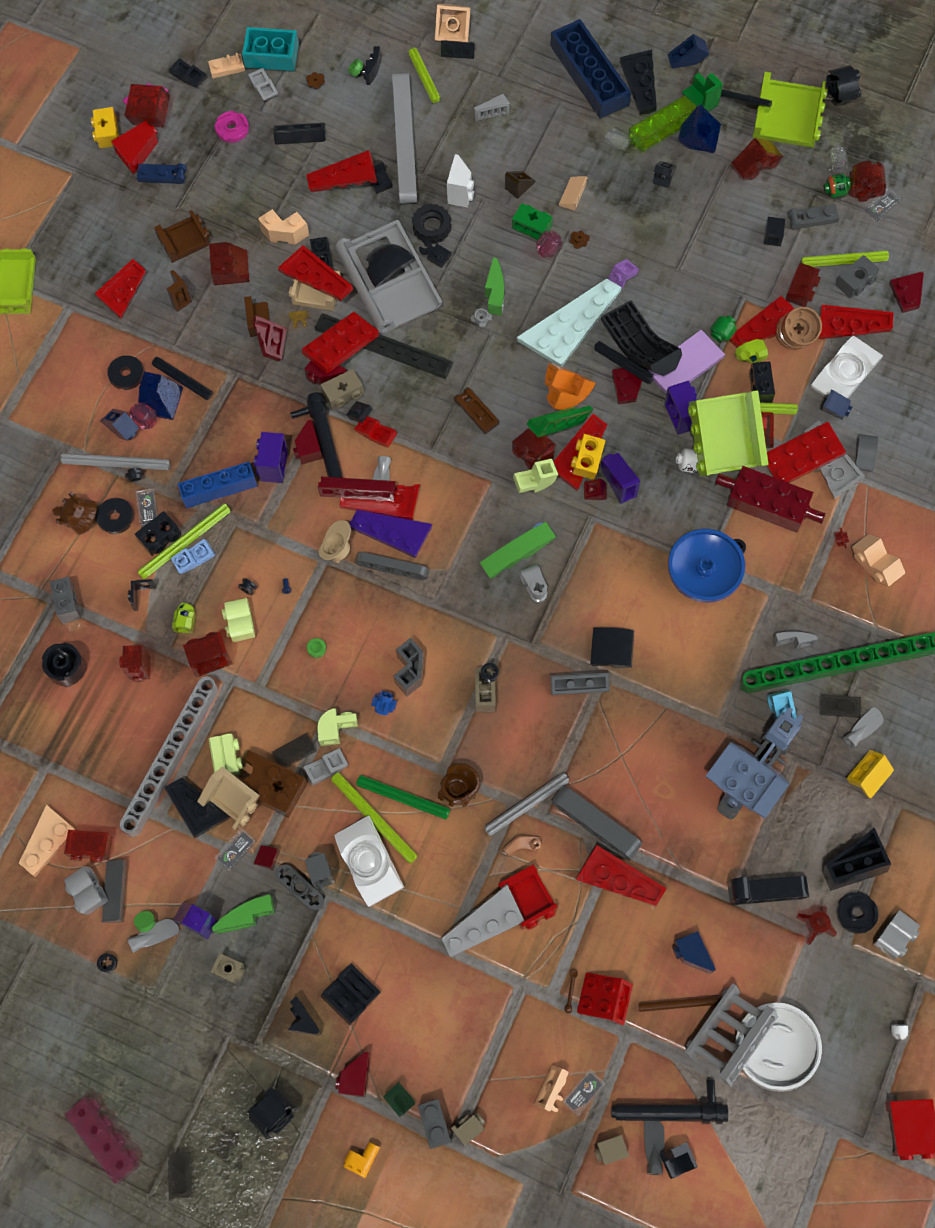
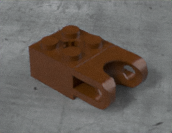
[236,750,308,818]

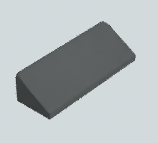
[550,669,610,695]
[102,859,127,923]

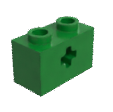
[512,203,553,242]

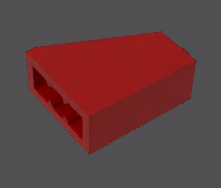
[111,121,158,174]

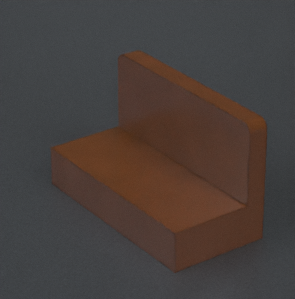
[167,270,192,312]
[244,296,270,337]

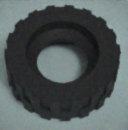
[412,204,451,244]

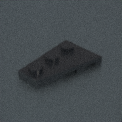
[164,778,229,839]

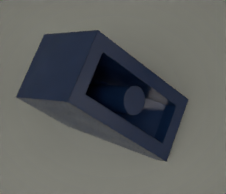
[668,34,709,69]
[822,389,853,420]
[100,409,139,441]
[672,931,716,974]

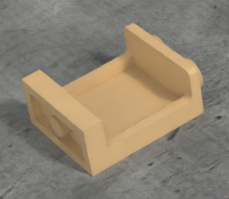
[289,270,341,311]
[197,767,259,830]

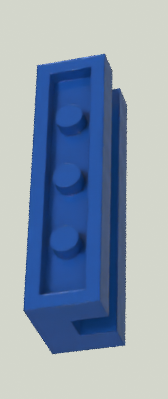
[177,461,258,508]

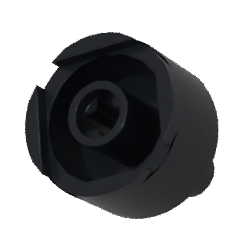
[826,65,861,105]
[42,643,87,687]
[247,1087,298,1140]

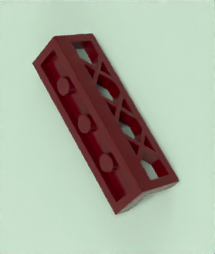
[318,476,396,501]

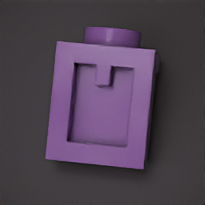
[608,259,640,289]

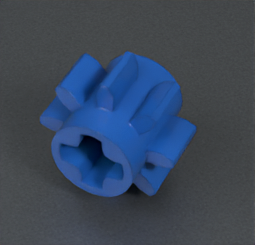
[371,691,397,715]

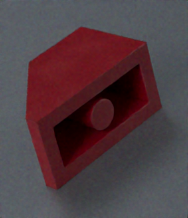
[304,361,347,386]
[293,419,322,465]
[335,1052,370,1097]

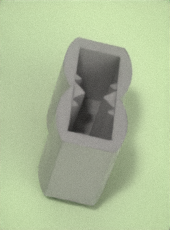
[64,866,108,915]
[873,910,920,960]

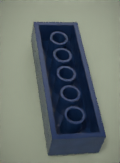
[550,19,631,118]

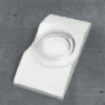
[811,336,883,398]
[334,816,405,907]

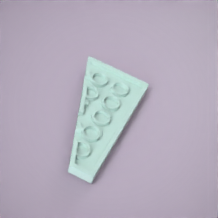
[517,279,621,367]

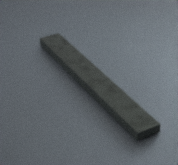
[315,313,453,379]

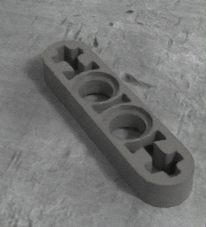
[355,552,428,580]

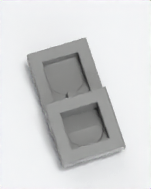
[248,68,278,102]
[773,632,818,650]
[303,748,348,786]

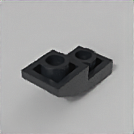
[362,46,381,85]
[310,237,332,268]

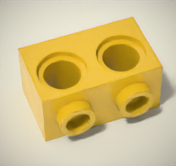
[571,434,605,480]

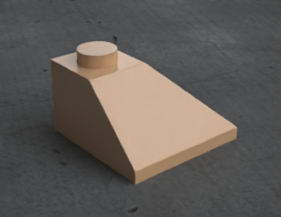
[435,3,470,42]

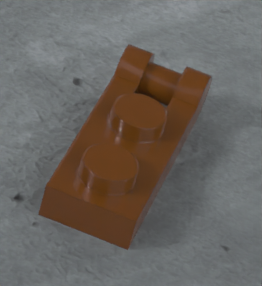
[453,387,499,434]

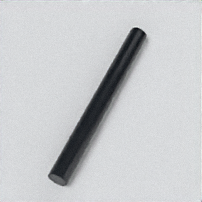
[721,89,772,107]

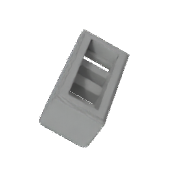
[474,94,510,121]

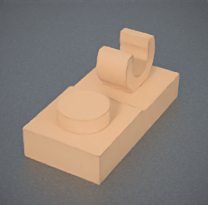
[208,53,245,78]
[534,1065,569,1112]

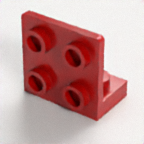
[577,972,633,1026]

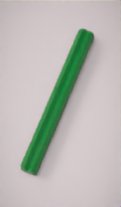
[356,775,450,820]

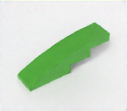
[480,522,557,579]

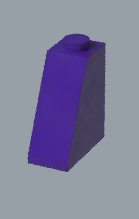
[600,453,640,504]
[173,902,218,940]

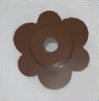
[306,72,325,89]
[570,231,590,249]

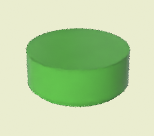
[348,59,363,77]
[307,638,326,658]
[134,911,156,932]

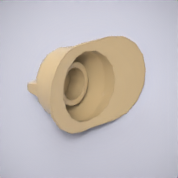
[319,520,351,563]

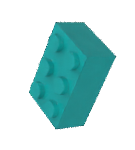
[242,27,299,71]

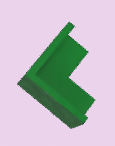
[682,73,723,116]

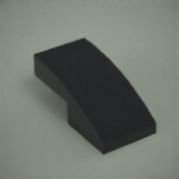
[169,58,207,87]

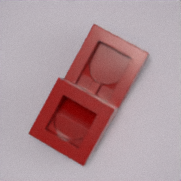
[354,416,397,448]

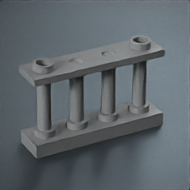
[685,983,778,1087]

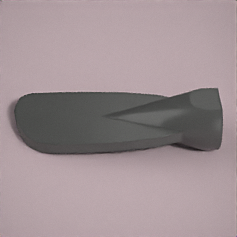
[644,1121,664,1175]

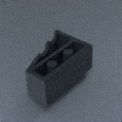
[822,828,891,891]

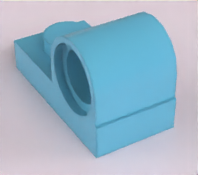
[767,690,797,729]

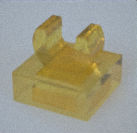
[289,310,308,328]

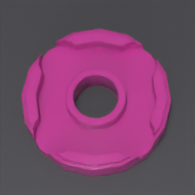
[214,111,249,143]

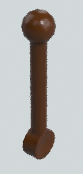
[564,970,578,1013]

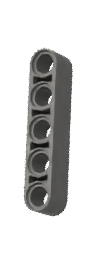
[551,785,642,860]

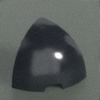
[366,244,415,287]

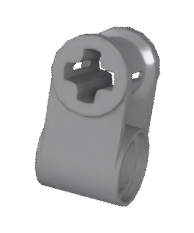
[519,564,547,603]

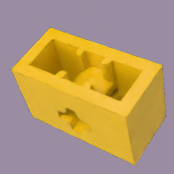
[91,107,119,148]

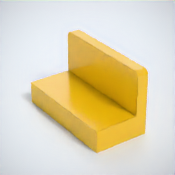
[846,750,894,798]

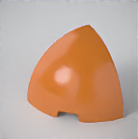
[545,363,596,410]

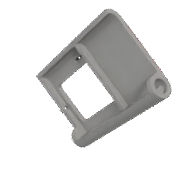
[335,220,442,333]

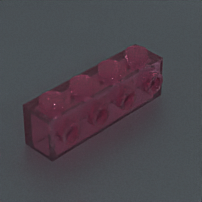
[64,1097,140,1184]

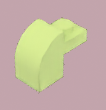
[513,459,558,493]
[318,708,358,746]

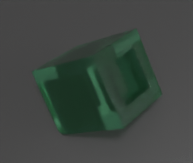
[383,1082,416,1118]

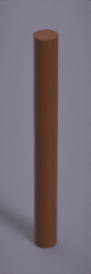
[639,996,722,1012]

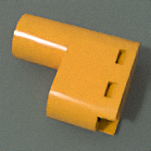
[343,1142,380,1178]

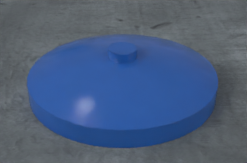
[668,529,745,603]

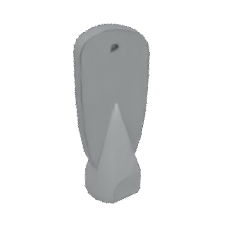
[373,456,391,481]
[843,707,883,748]
[127,919,179,953]

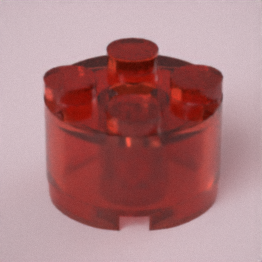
[849,161,886,202]

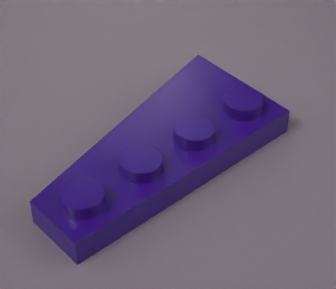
[349,510,432,558]

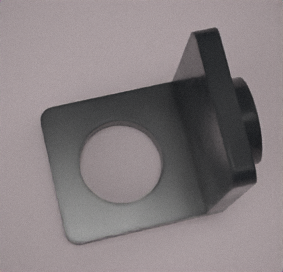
[128,579,156,611]

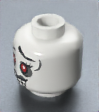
[675,448,698,474]

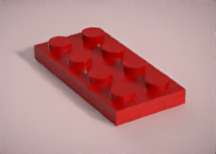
[302,311,379,374]
[766,422,846,483]

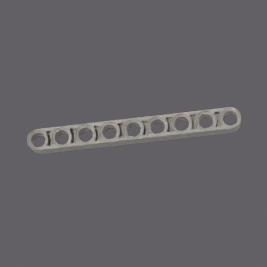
[392,73,417,204]
[120,676,218,837]

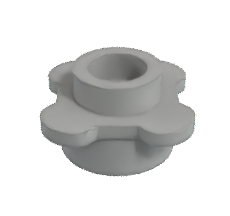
[471,308,492,328]

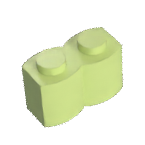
[222,598,255,642]

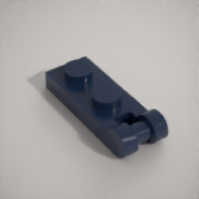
[137,163,187,184]

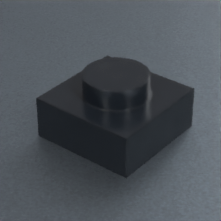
[346,401,372,423]

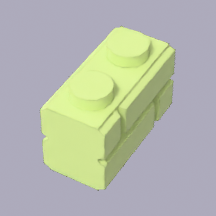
[209,734,243,777]

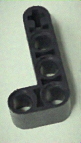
[728,876,809,905]

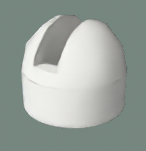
[891,1024,909,1040]

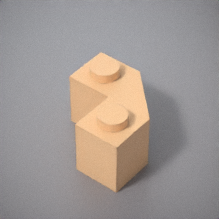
[258,209,309,245]
[852,534,905,586]

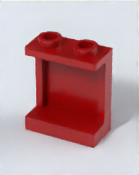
[498,864,558,930]
[885,1099,935,1160]

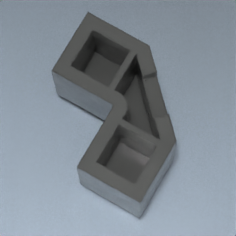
[393,638,424,697]

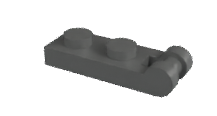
[787,204,840,229]

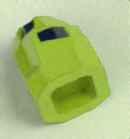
[735,339,768,363]
[172,602,196,633]

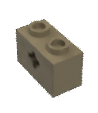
[320,369,364,410]
[475,668,496,712]

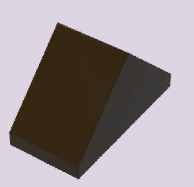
[505,171,535,199]

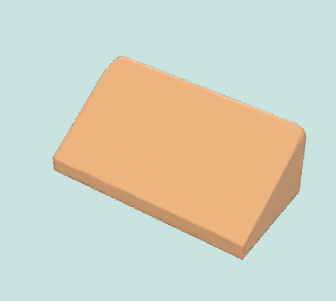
[559,176,587,211]

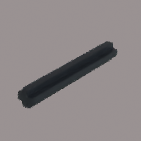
[594,341,654,383]
[152,357,212,400]

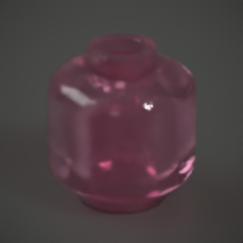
[536,230,562,257]
[129,402,157,430]

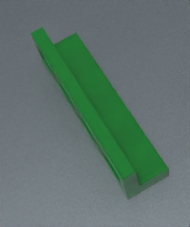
[526,405,593,437]

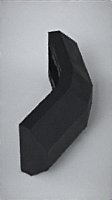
[601,300,682,376]

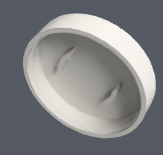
[735,1003,822,1092]

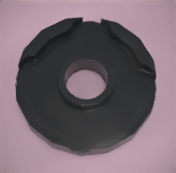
[107,356,144,390]
[96,498,134,534]
[836,892,879,934]

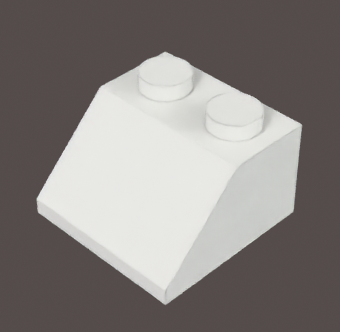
[447,154,474,208]

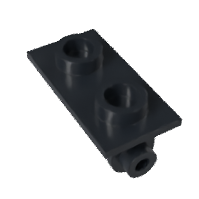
[441,40,475,59]

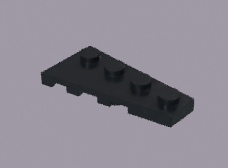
[620,49,657,115]

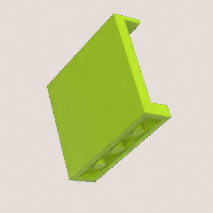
[752,72,828,148]
[0,248,36,314]
[688,391,768,476]

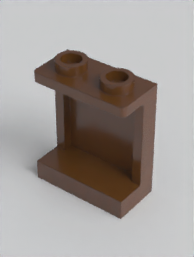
[154,210,210,263]

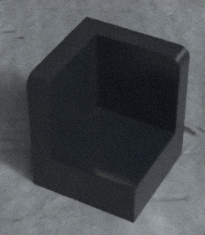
[763,217,785,247]
[659,1142,698,1179]

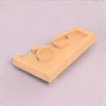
[19,805,77,877]

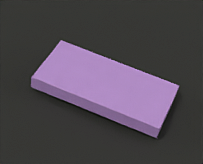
[646,330,725,394]

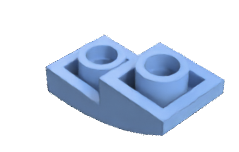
[171,539,215,574]

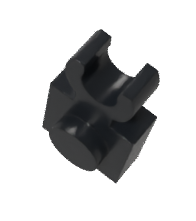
[419,240,452,268]

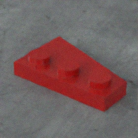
[95,259,146,319]

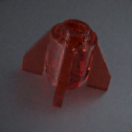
[796,905,837,945]

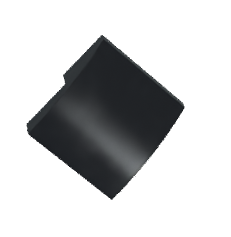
[590,627,635,668]
[321,963,381,1025]

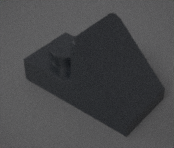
[370,160,392,194]
[653,161,677,188]
[288,997,322,1036]

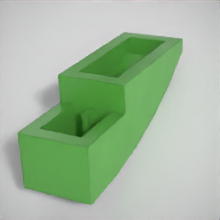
[485,257,504,316]
[212,894,275,934]

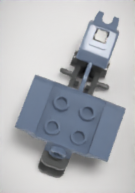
[705,708,804,819]

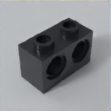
[749,361,775,403]
[134,511,181,556]

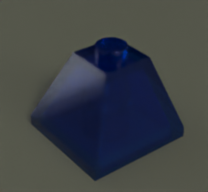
[678,104,721,153]
[138,371,183,420]

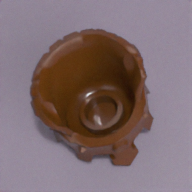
[52,492,97,535]
[438,763,481,807]

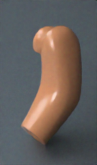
[503,836,542,856]

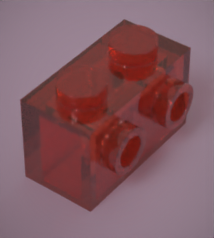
[786,263,821,307]
[119,645,150,682]
[64,830,113,863]

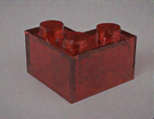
[732,137,784,180]
[512,428,555,470]

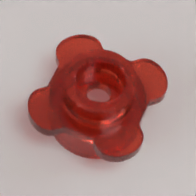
[835,528,849,549]

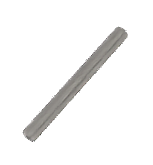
[61,453,170,470]

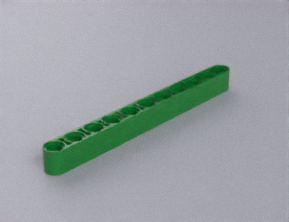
[740,632,935,693]

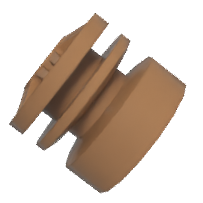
[776,307,822,350]

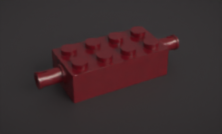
[715,466,826,533]

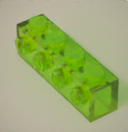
[629,96,697,152]

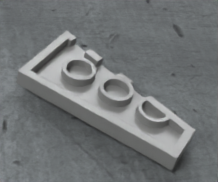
[803,421,865,500]
[441,883,524,957]

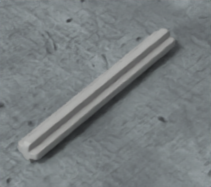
[484,773,569,836]

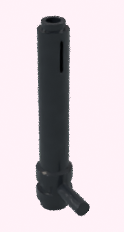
[290,392,343,478]
[611,1080,728,1124]

